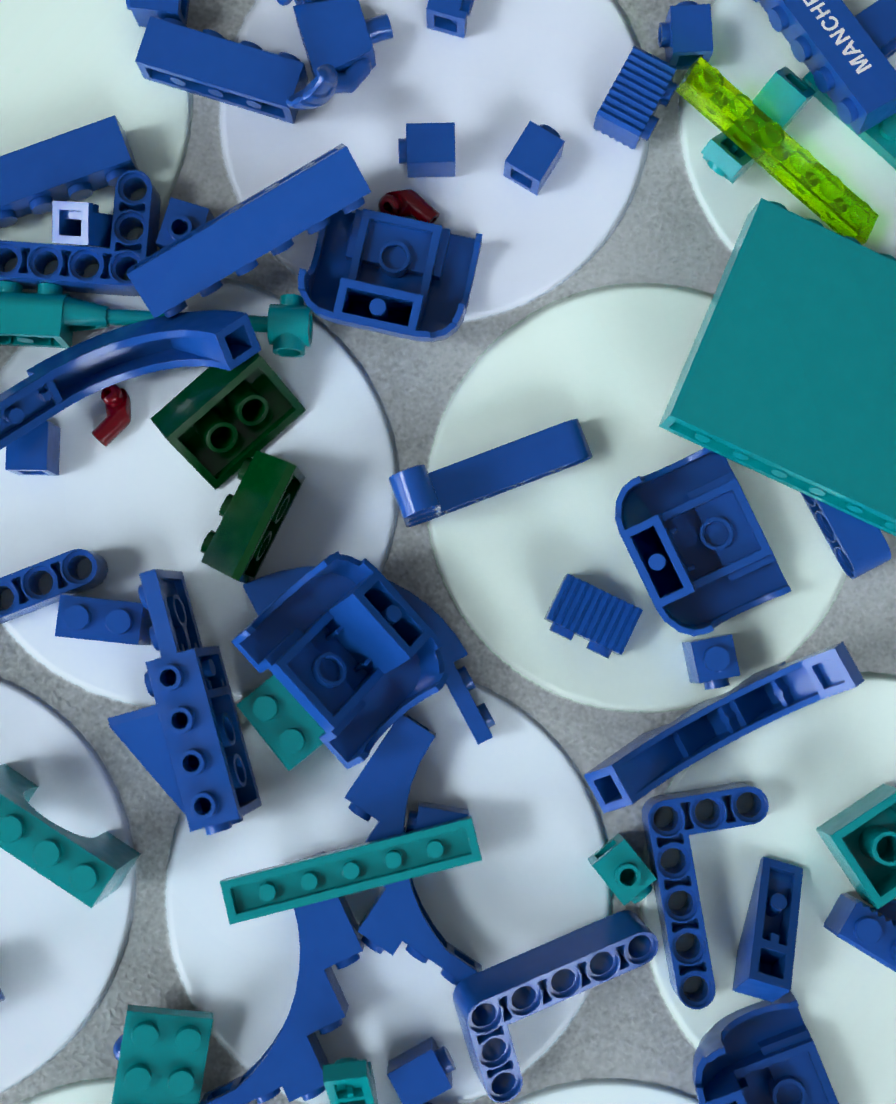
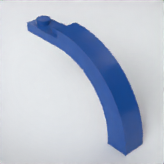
[0,310,261,450]
[242,566,496,745]

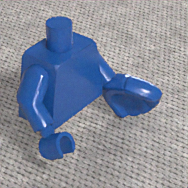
[277,0,393,110]

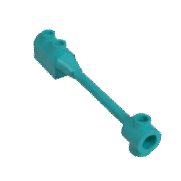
[0,281,313,358]

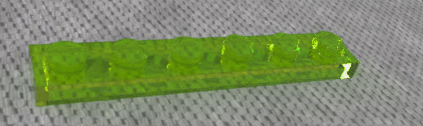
[675,56,879,245]

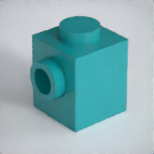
[588,833,657,906]

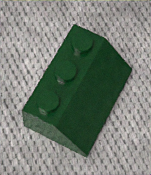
[151,353,306,490]
[200,450,306,584]

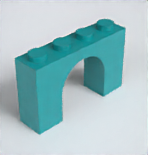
[0,764,141,908]

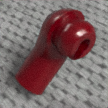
[378,189,440,224]
[91,384,132,447]

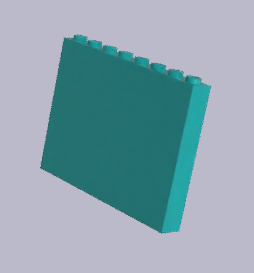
[659,198,896,536]

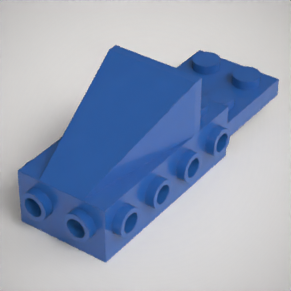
[107,569,262,835]

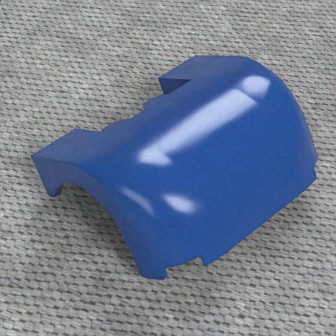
[298,208,482,343]
[614,448,792,636]
[231,551,449,769]
[692,991,839,1104]

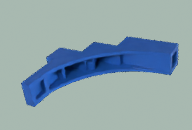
[584,642,865,813]
[344,713,482,986]
[199,851,365,1104]

